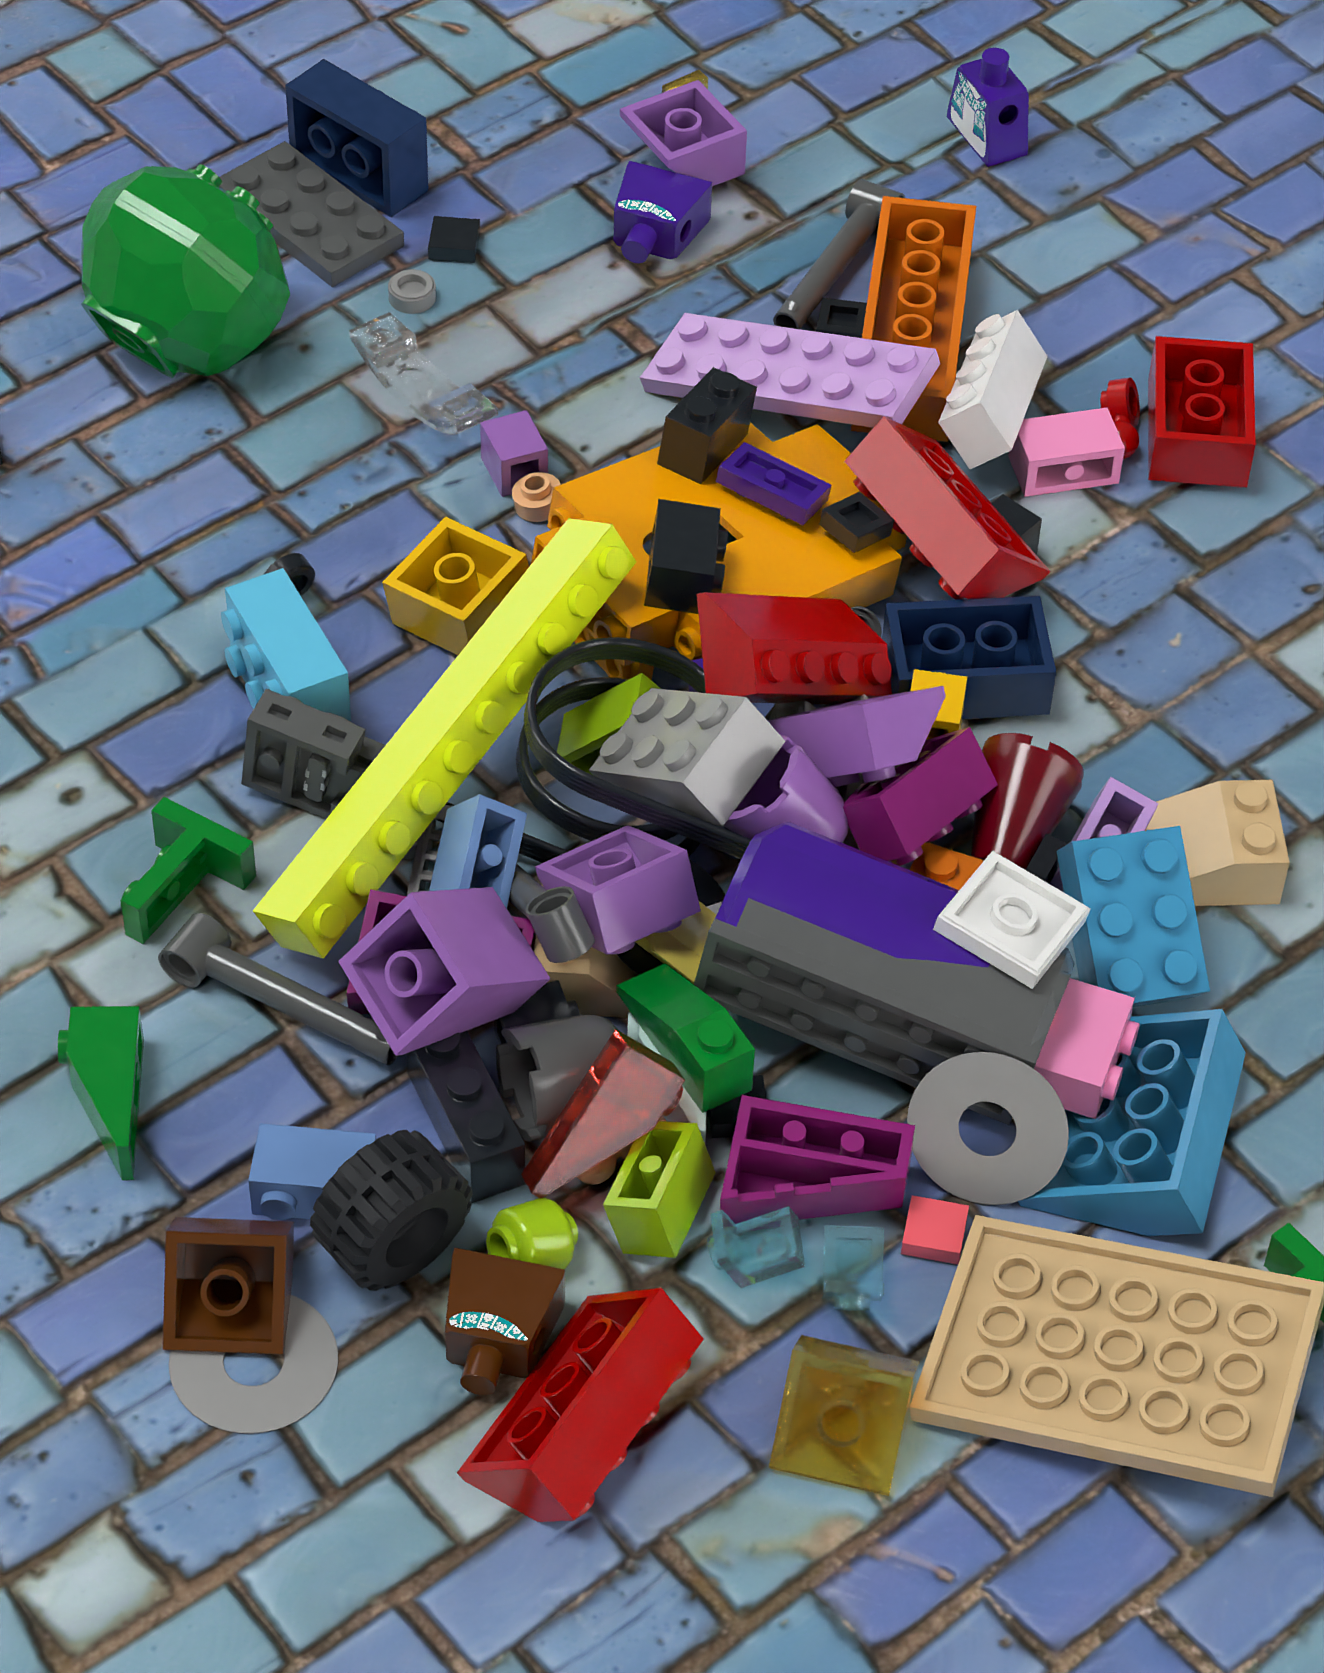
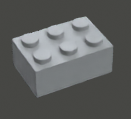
[589,688,786,826]

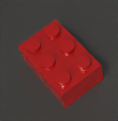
[1148,336,1256,488]

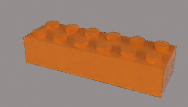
[851,196,977,442]

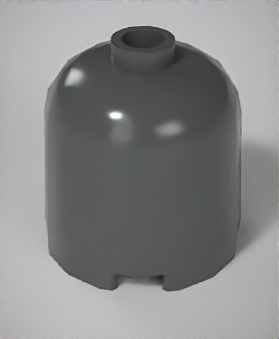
[496,1015,640,1142]

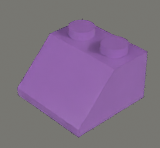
[620,80,747,186]
[535,825,701,955]

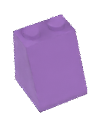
[338,887,551,1056]

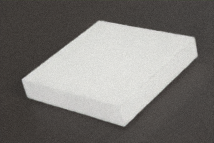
[933,851,1091,989]

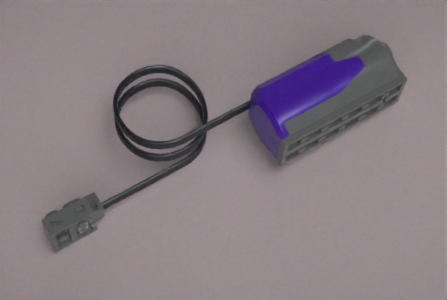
[241,637,1075,1125]

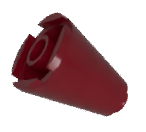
[971,733,1084,870]

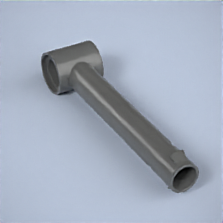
[773,179,905,329]
[508,863,595,963]
[158,913,399,1065]

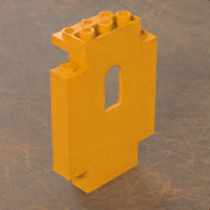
[530,422,907,680]

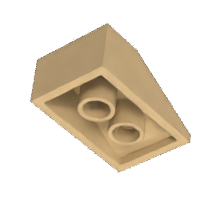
[1145,780,1290,906]

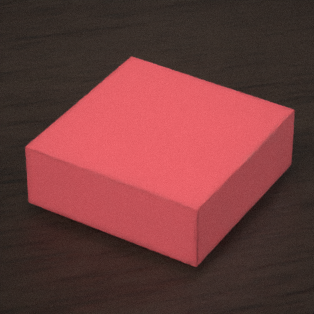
[901,1195,969,1265]

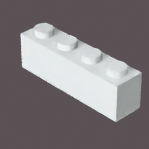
[938,310,1047,469]

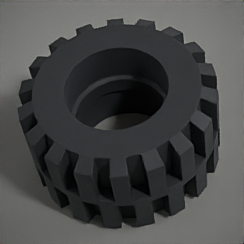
[310,1130,473,1291]

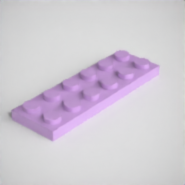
[640,313,941,428]

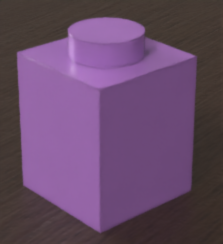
[480,410,548,497]

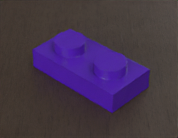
[716,442,832,525]

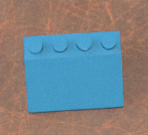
[1018,1009,1246,1236]

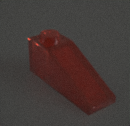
[521,1029,685,1199]

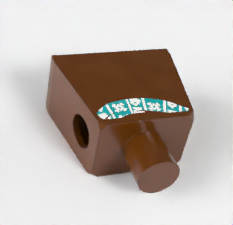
[445,1248,565,1395]

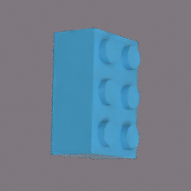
[1057,826,1210,1007]

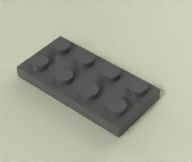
[219,141,404,287]

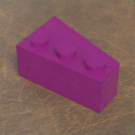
[843,727,998,866]
[720,1095,915,1229]

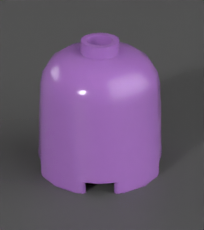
[723,735,849,843]

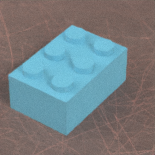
[221,568,351,721]

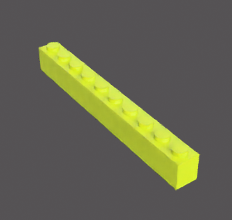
[253,518,637,959]

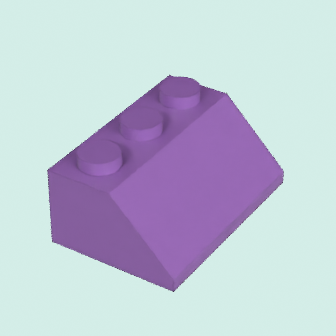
[767,686,946,787]

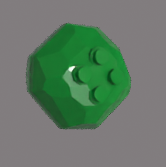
[81,164,290,378]

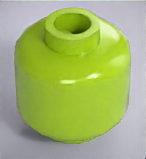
[486,1198,578,1269]

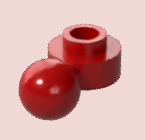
[1100,377,1140,459]

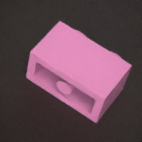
[1008,407,1125,497]
[1034,978,1140,1119]

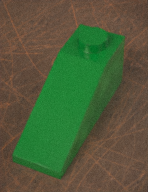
[616,963,755,1113]
[58,1006,144,1180]

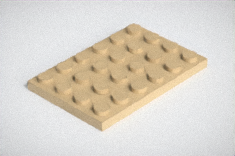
[909,1215,1324,1497]

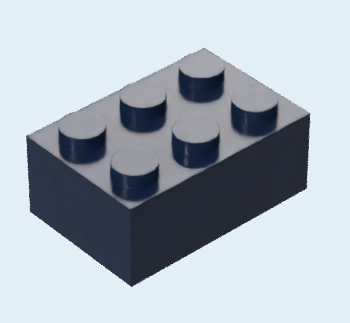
[285,59,429,217]
[882,596,1056,719]

